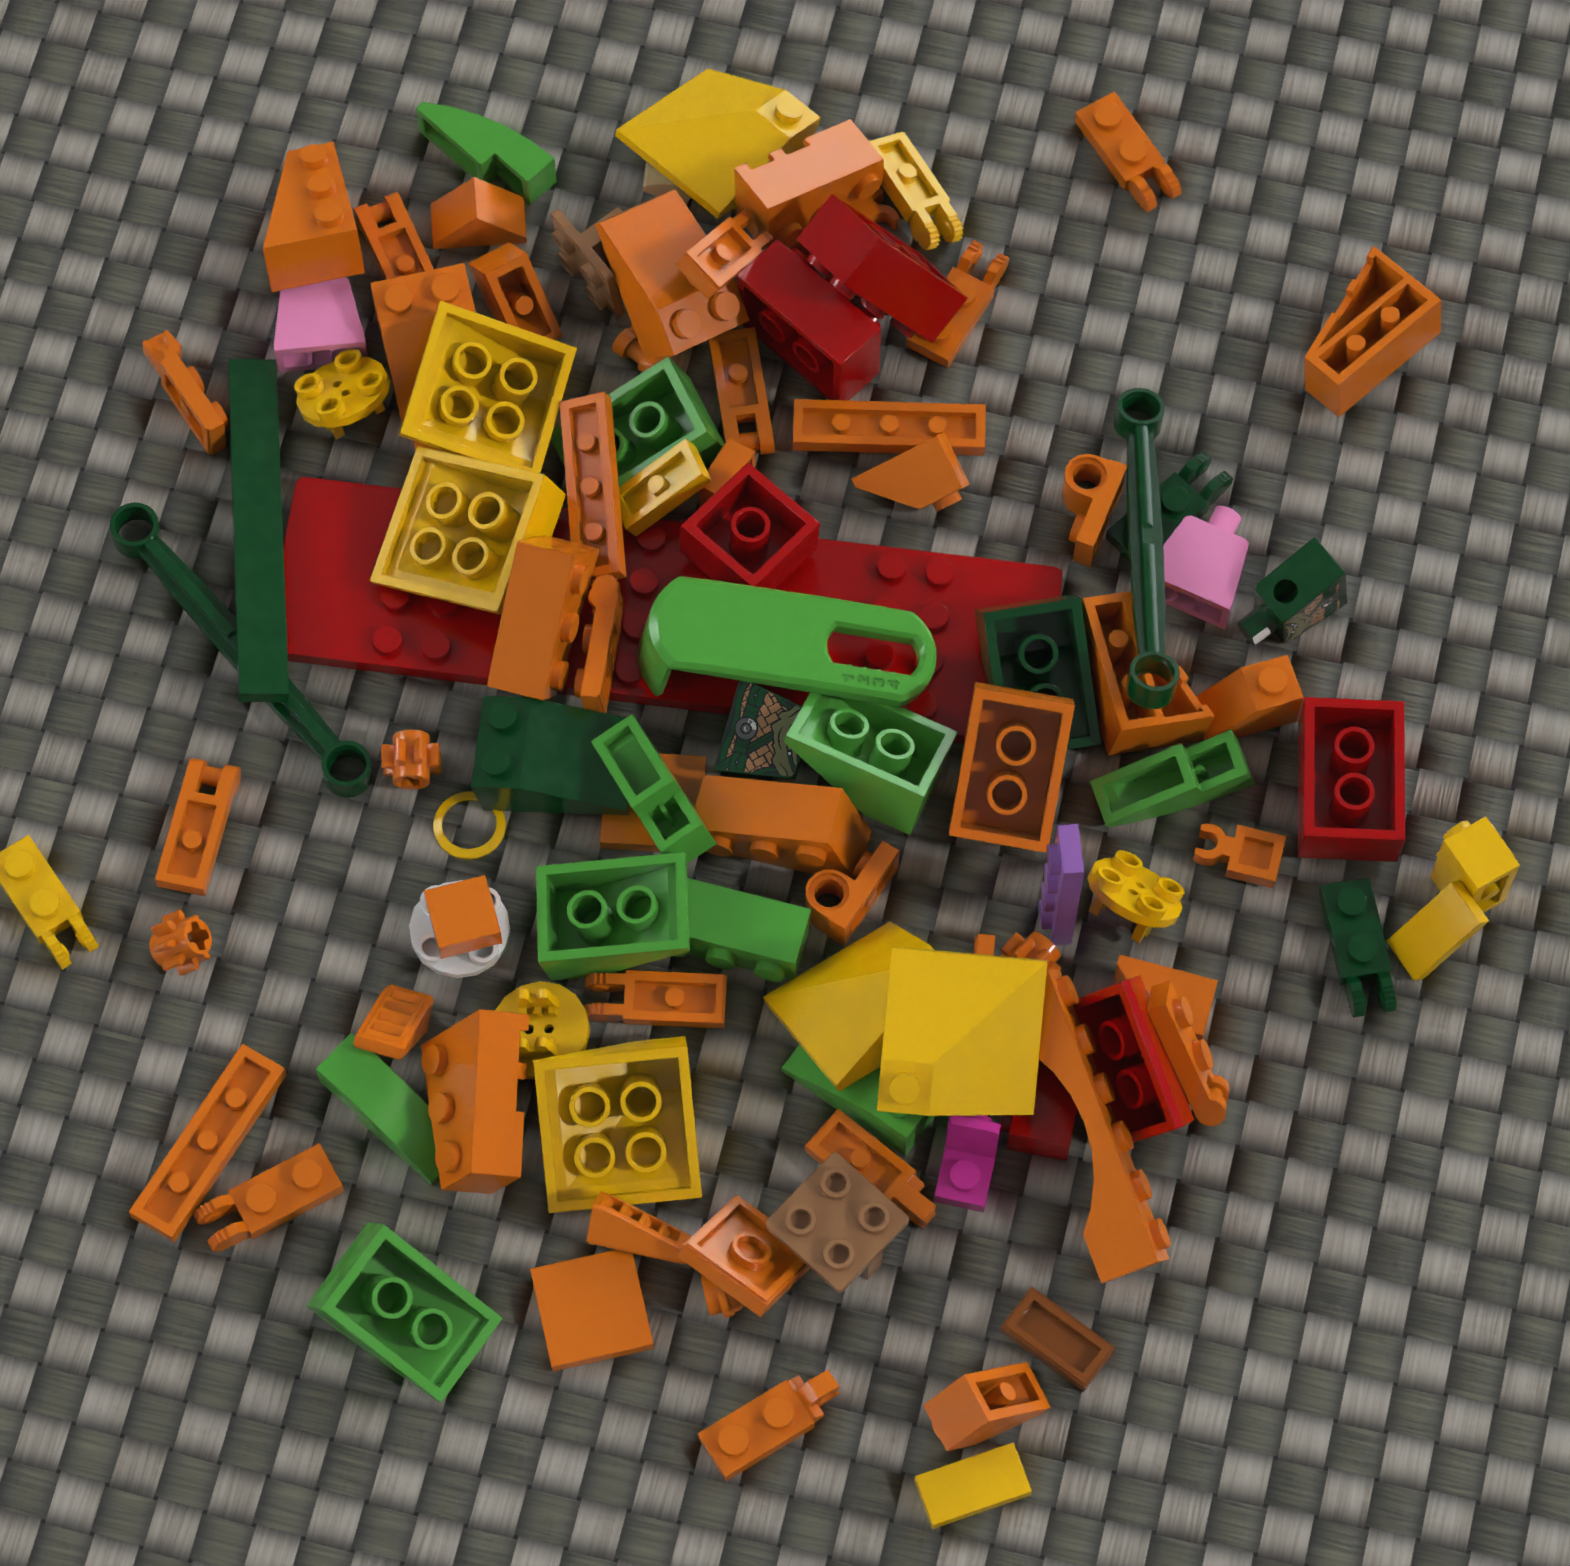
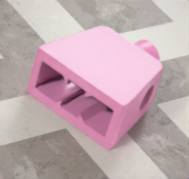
[274,277,368,373]
[1163,506,1249,630]

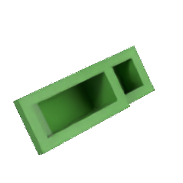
[416,102,557,205]
[591,714,717,864]
[1090,730,1256,828]
[316,1032,439,1185]

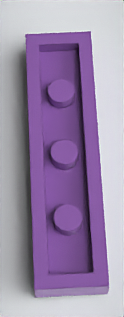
[1038,824,1084,946]

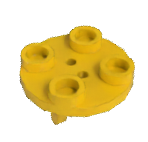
[294,349,390,440]
[1087,850,1185,944]
[495,981,591,1080]

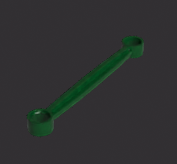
[1114,388,1180,709]
[110,502,373,798]

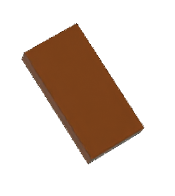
[1000,1286,1115,1393]

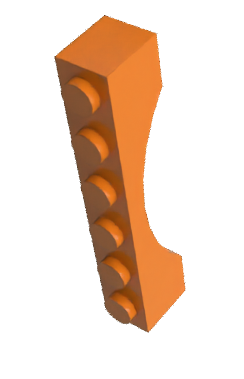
[1039,969,1171,1283]

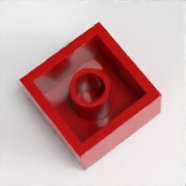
[679,462,820,589]

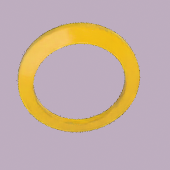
[433,791,506,860]

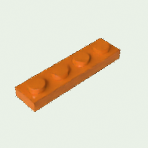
[559,391,627,585]
[793,399,986,456]
[129,1043,287,1243]

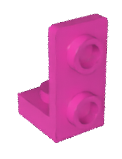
[934,1115,1001,1213]

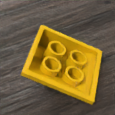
[615,68,821,219]
[399,300,577,473]
[370,446,566,615]
[763,921,934,1092]
[877,946,1047,1116]
[533,1036,702,1213]

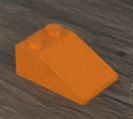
[595,189,749,359]
[370,263,476,424]

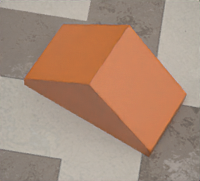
[430,177,527,249]

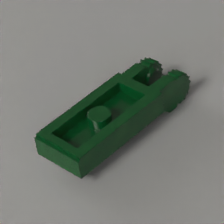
[1105,451,1233,560]
[1319,877,1397,1018]

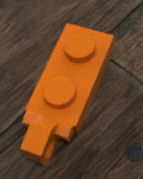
[142,330,229,455]
[805,1109,936,1230]
[698,1369,840,1482]

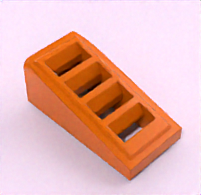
[353,984,434,1060]
[586,1191,692,1265]

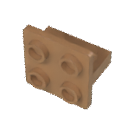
[550,206,624,318]
[766,1152,909,1293]

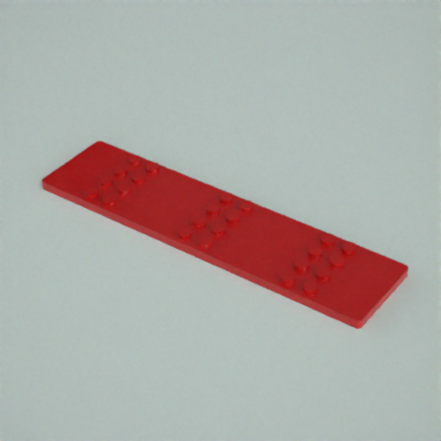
[283,477,1062,743]

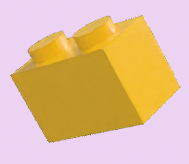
[1430,816,1520,913]

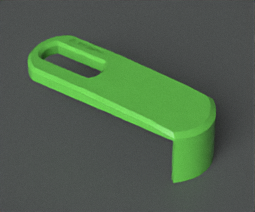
[637,576,936,707]

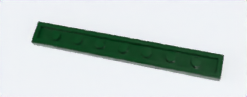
[227,359,289,702]

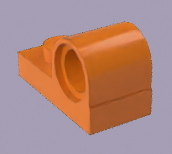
[1062,454,1128,567]
[805,840,900,947]

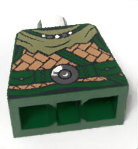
[1237,537,1347,646]
[714,681,804,779]

